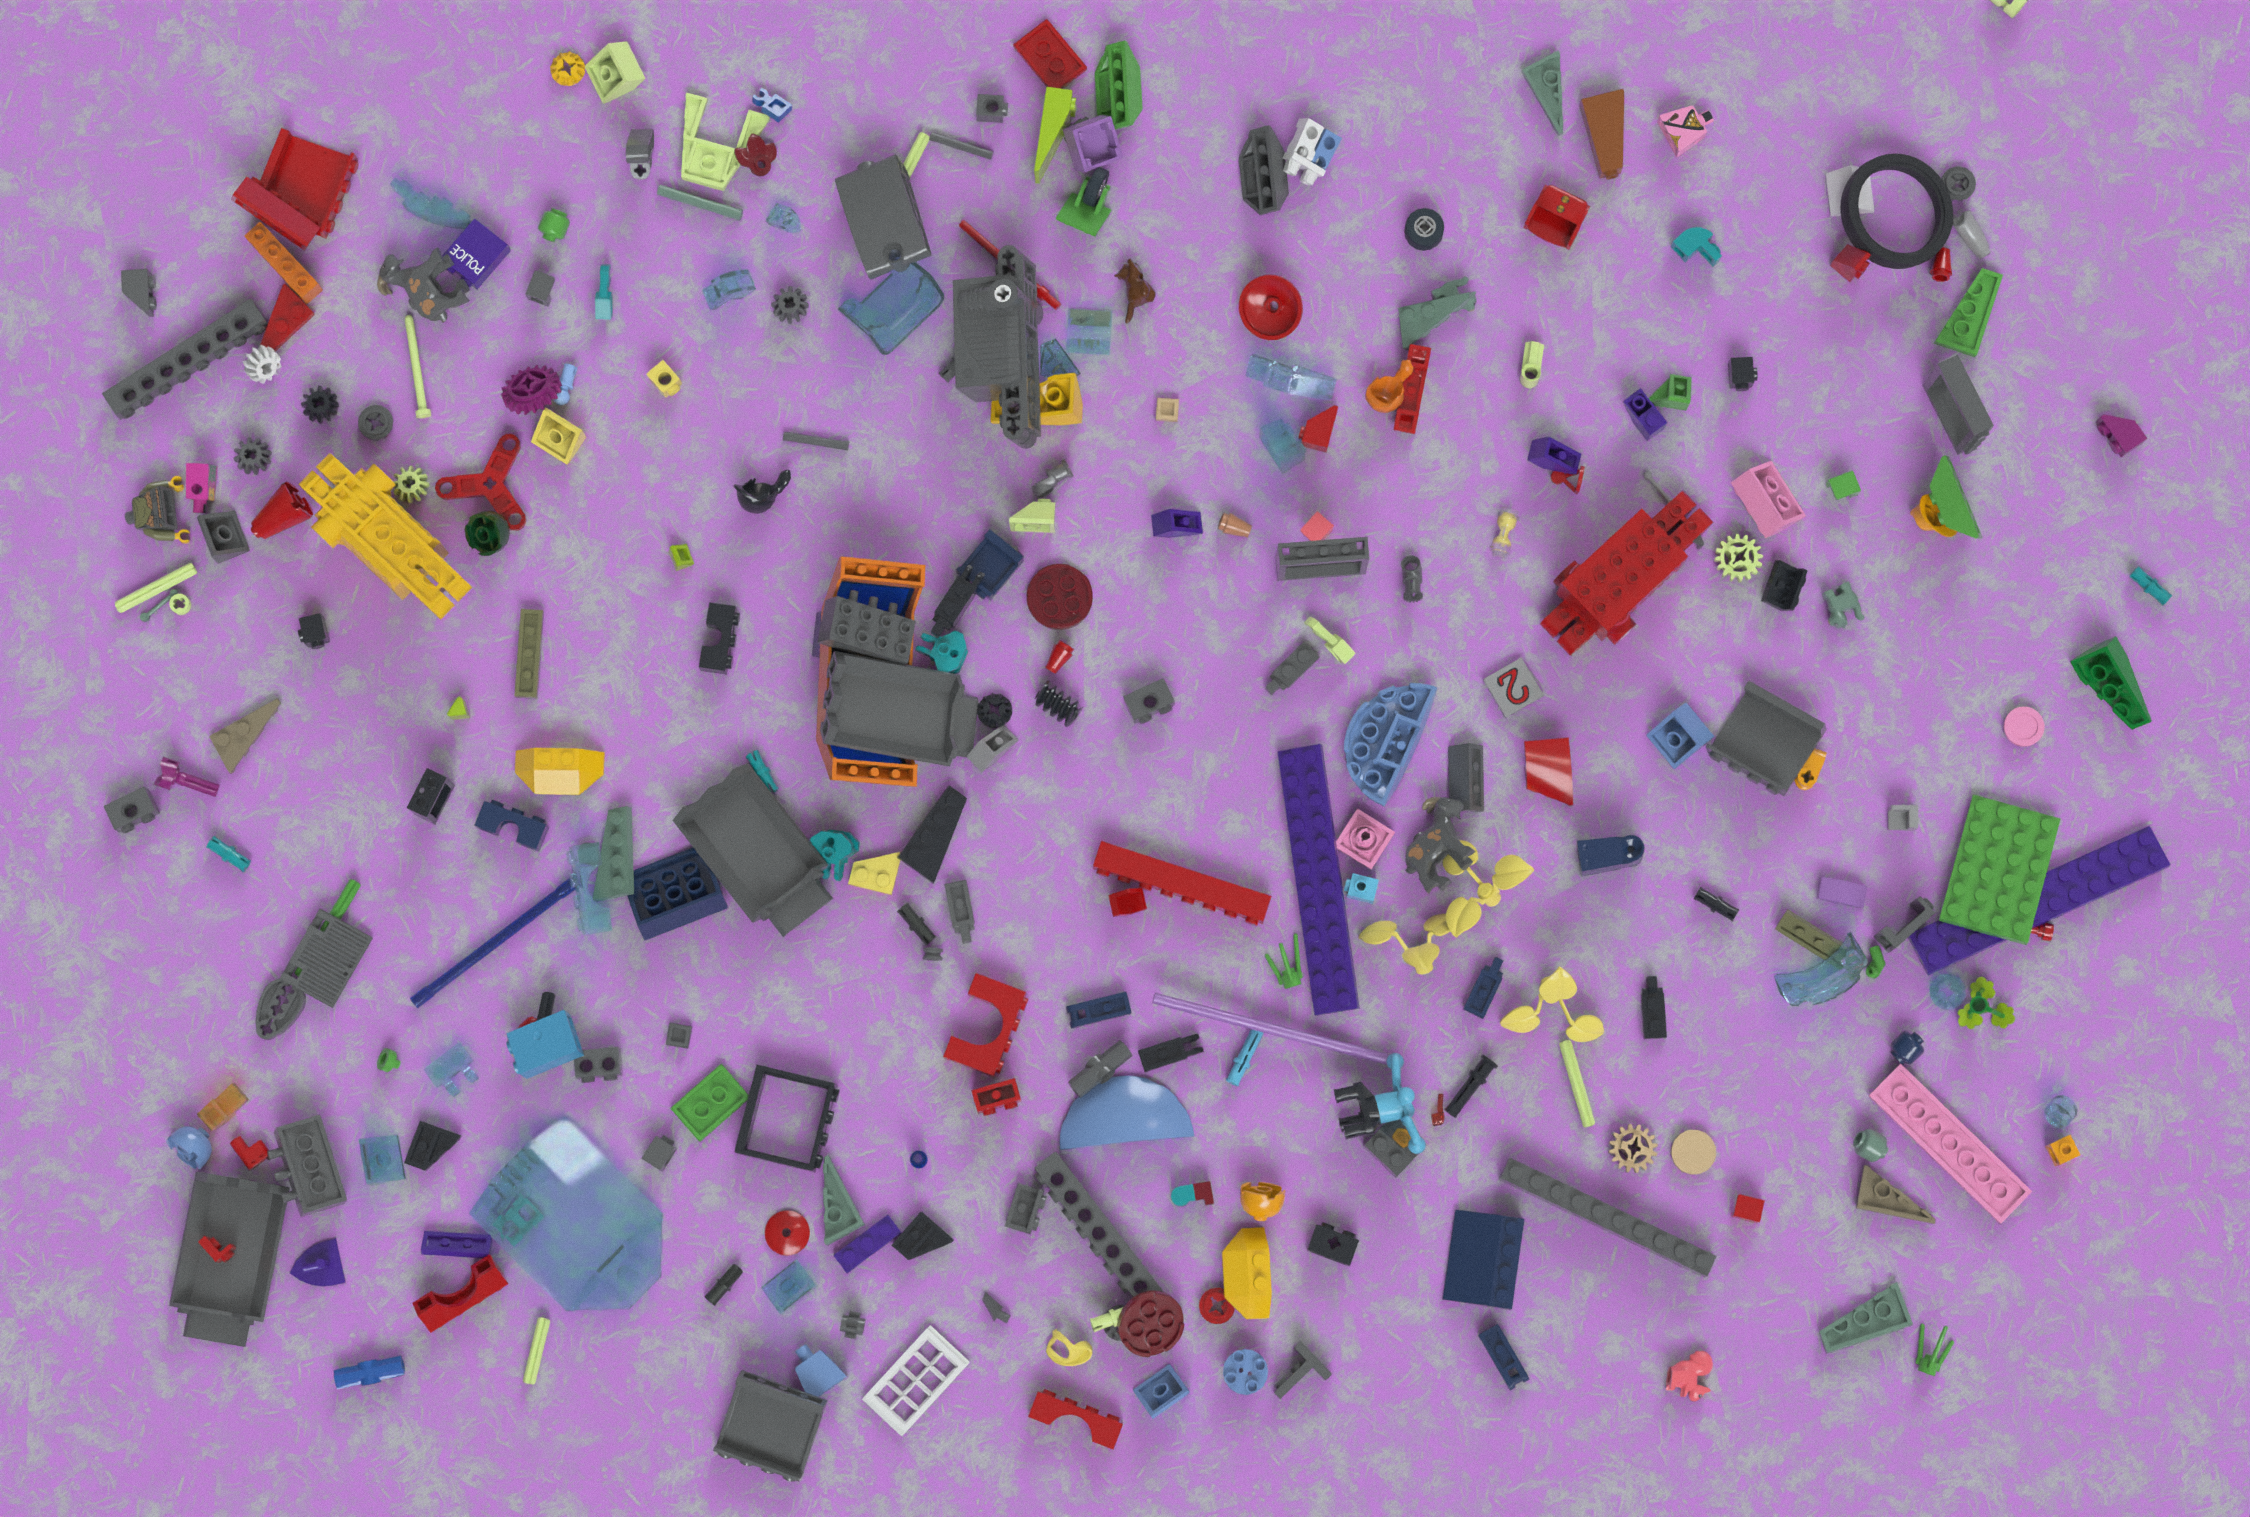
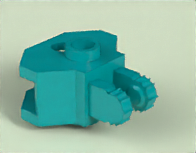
[915,630,968,674]
[810,829,860,881]

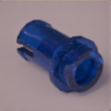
[910,1151,928,1169]

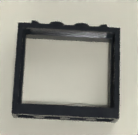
[734,1065,840,1173]

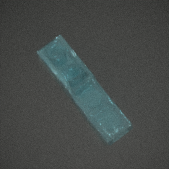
[390,178,471,229]
[1246,354,1337,400]

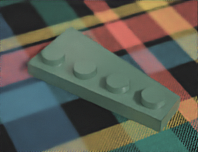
[592,806,634,902]
[1819,1282,1913,1354]

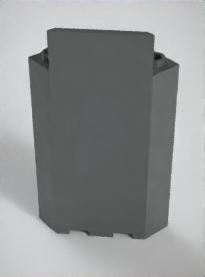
[820,651,978,767]
[672,763,833,937]
[169,1172,290,1347]

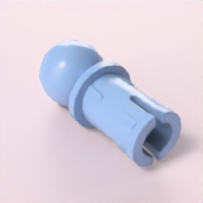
[553,364,578,406]

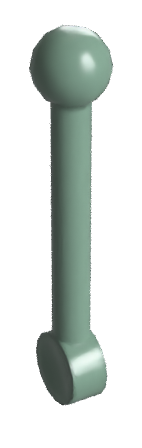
[140,589,179,622]

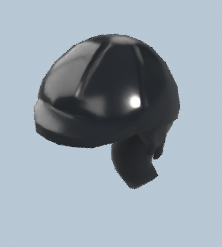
[733,470,791,514]

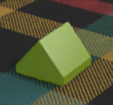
[668,544,694,571]
[447,696,470,720]

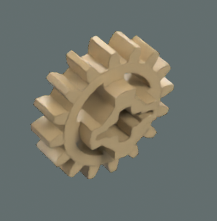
[1608,1124,1658,1173]

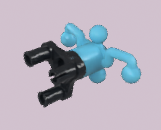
[1333,1053,1426,1154]

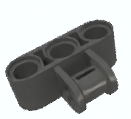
[626,129,654,180]

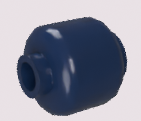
[1890,1031,1924,1065]

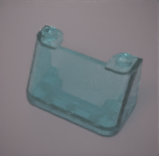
[838,256,944,355]

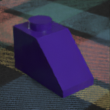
[1527,437,1582,475]
[1151,509,1203,538]

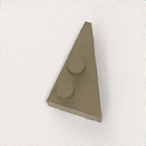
[209,698,281,774]
[1856,1165,1936,1224]

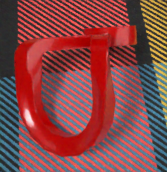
[1551,466,1585,495]

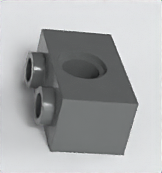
[1123,678,1175,724]
[104,787,160,834]

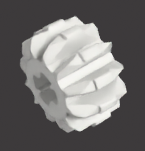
[242,345,282,384]

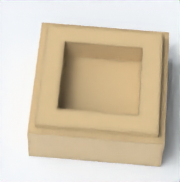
[1156,398,1179,422]

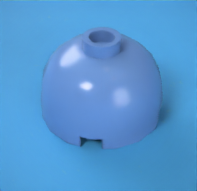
[166,1126,212,1170]

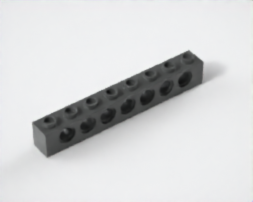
[102,298,268,420]
[1034,1151,1164,1297]

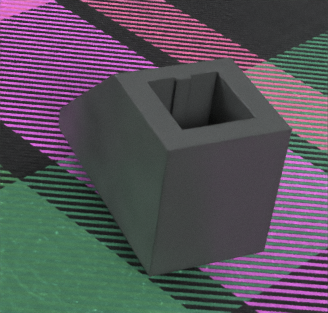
[121,269,157,317]

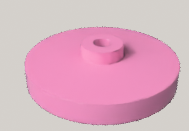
[2003,707,2044,747]

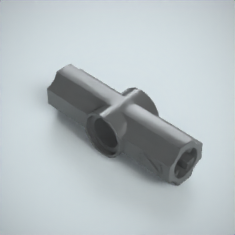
[1068,1040,1133,1098]

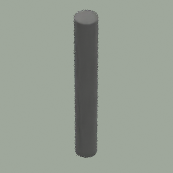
[929,132,994,160]
[783,432,849,450]

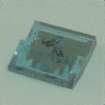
[1066,308,1113,355]

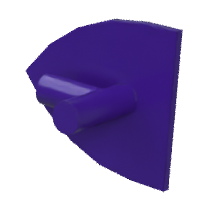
[290,1238,346,1287]

